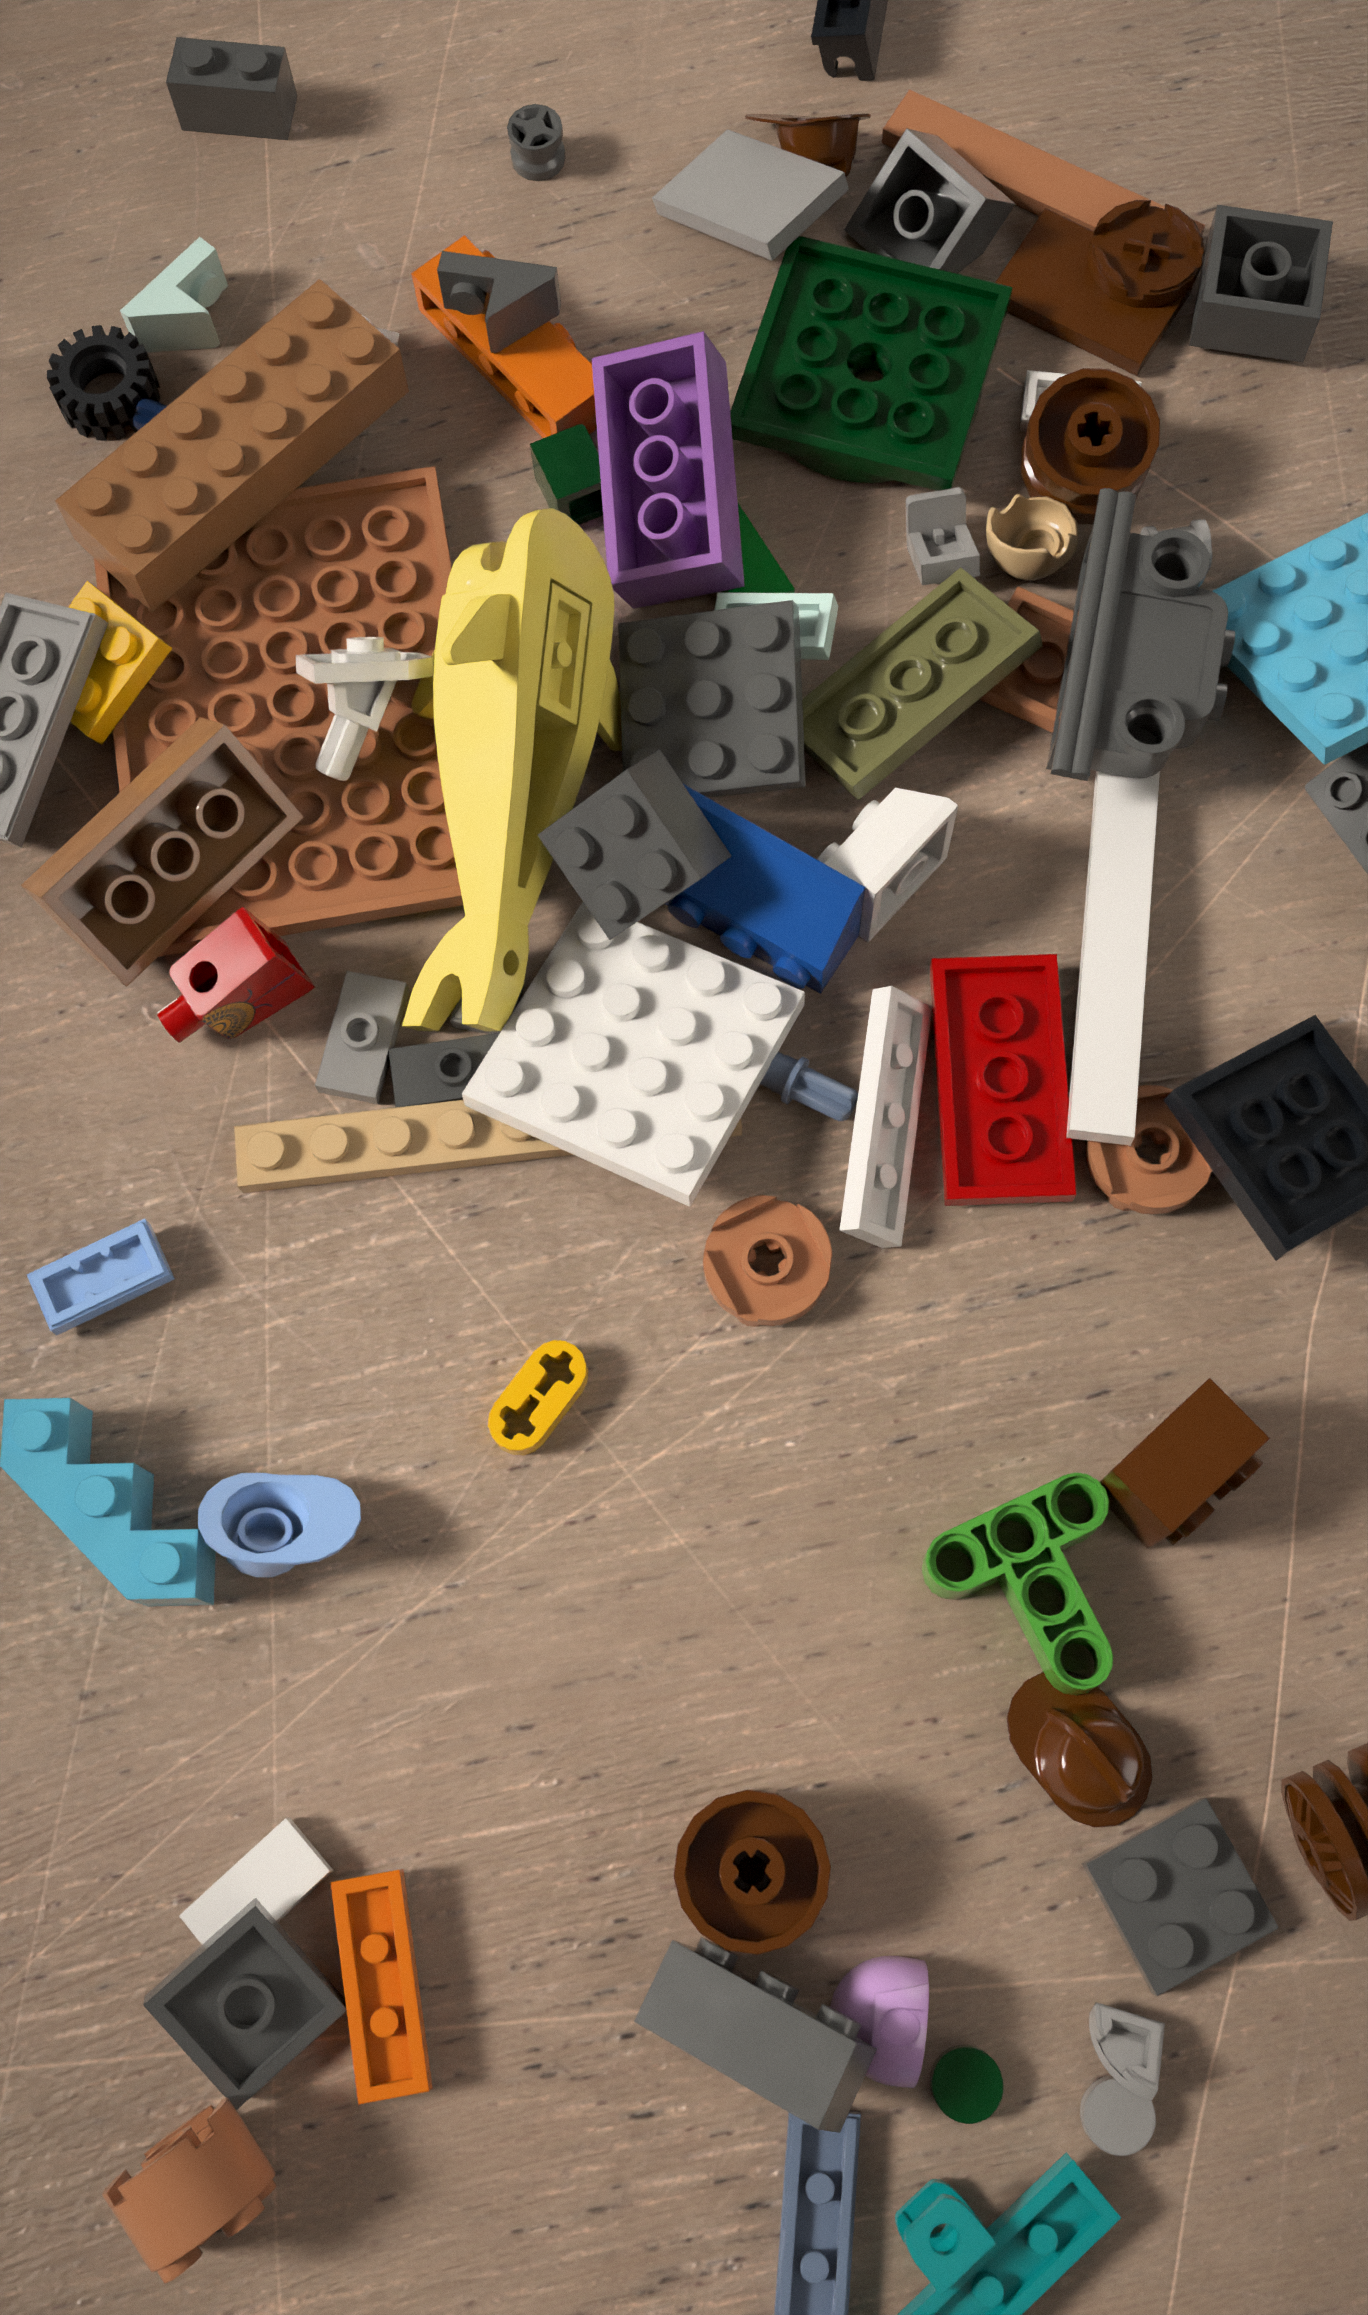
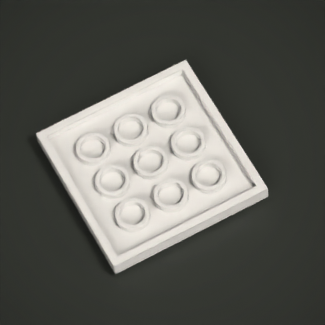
[462,902,805,1207]

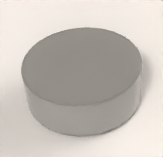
[1080,2076,1156,2156]

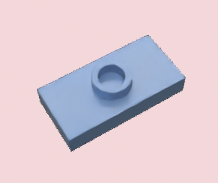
[27,1219,175,1335]

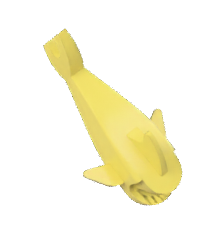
[402,508,622,1031]

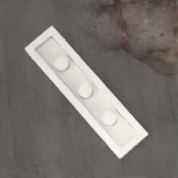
[840,986,932,1248]

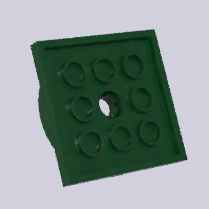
[730,236,1013,491]

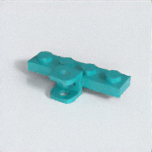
[895,2152,1121,2315]

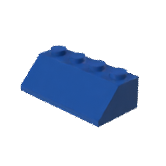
[665,784,865,994]

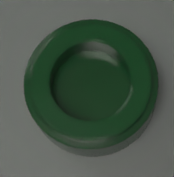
[930,2044,1004,2124]

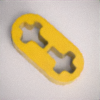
[488,1340,588,1455]

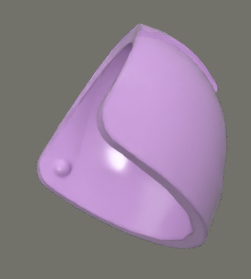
[830,1956,929,2088]

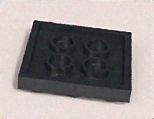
[1164,1015,1368,1261]

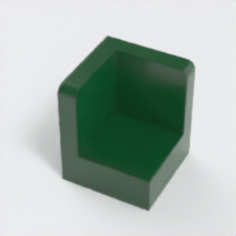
[530,424,603,525]

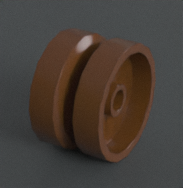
[1021,368,1160,524]
[674,1790,831,1955]

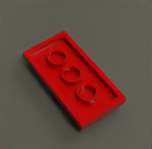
[930,954,1077,1206]

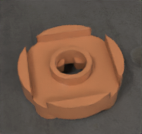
[1085,1085,1212,1214]
[703,1195,832,1327]

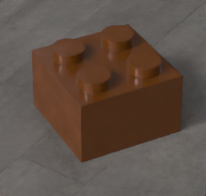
[1100,1378,1270,1549]

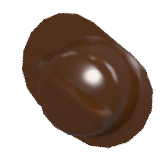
[745,114,871,177]
[1007,1670,1153,1828]

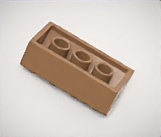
[21,717,303,987]

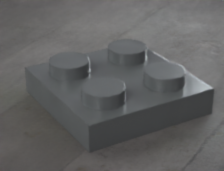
[1082,1798,1279,1996]
[143,1898,347,2110]

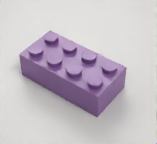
[592,331,745,609]

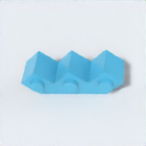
[0,1398,216,1607]

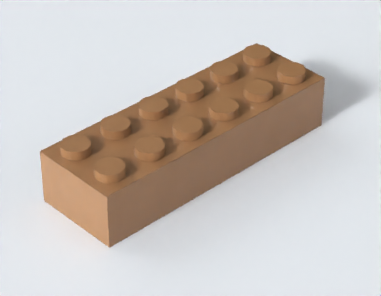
[55,279,409,612]

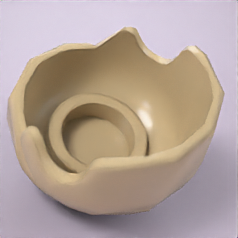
[986,494,1079,580]

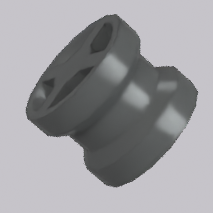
[507,104,566,181]

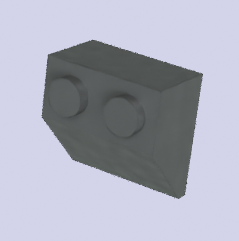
[844,128,1015,274]

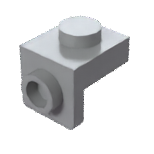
[905,487,980,586]

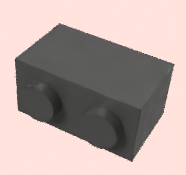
[166,37,297,140]

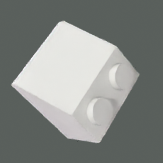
[817,788,958,942]

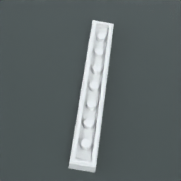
[1066,771,1160,1146]

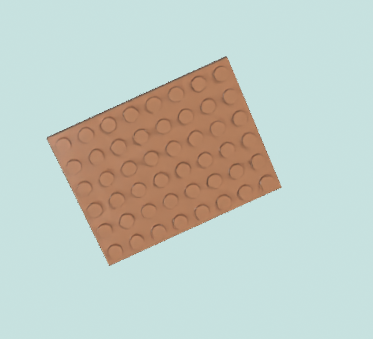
[94,466,463,957]

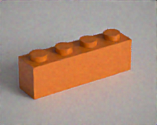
[411,235,597,438]

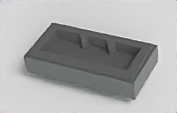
[389,1032,500,1107]

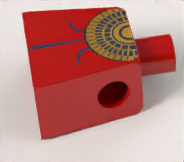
[157,907,316,1043]

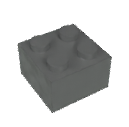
[1189,205,1333,363]
[538,750,731,940]

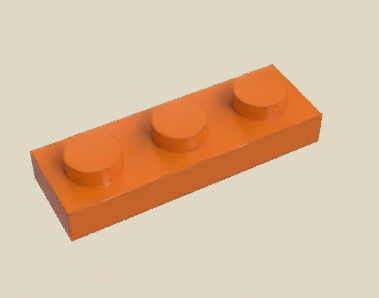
[331,1869,433,2105]

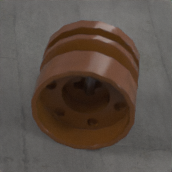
[1281,1743,1368,1921]

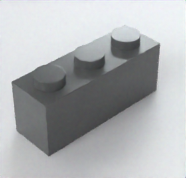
[634,1937,877,2133]

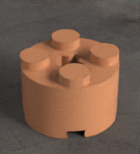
[102,2097,277,2284]

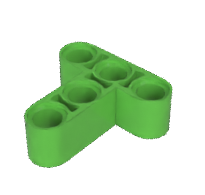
[922,1472,1113,1695]

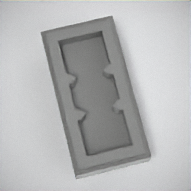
[315,971,409,1105]

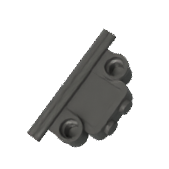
[1046,488,1235,781]

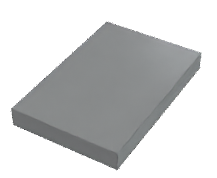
[652,129,849,261]

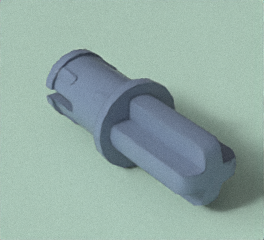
[760,1052,858,1121]

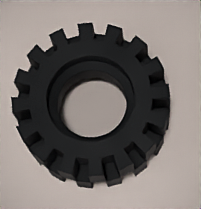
[47,325,160,441]

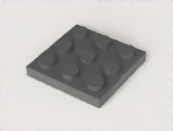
[618,600,806,798]

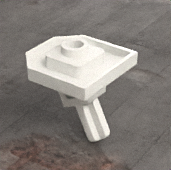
[295,637,434,781]

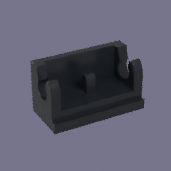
[811,0,888,81]

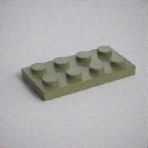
[802,567,1043,800]

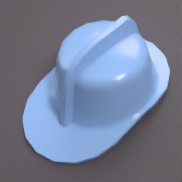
[198,1473,361,1578]

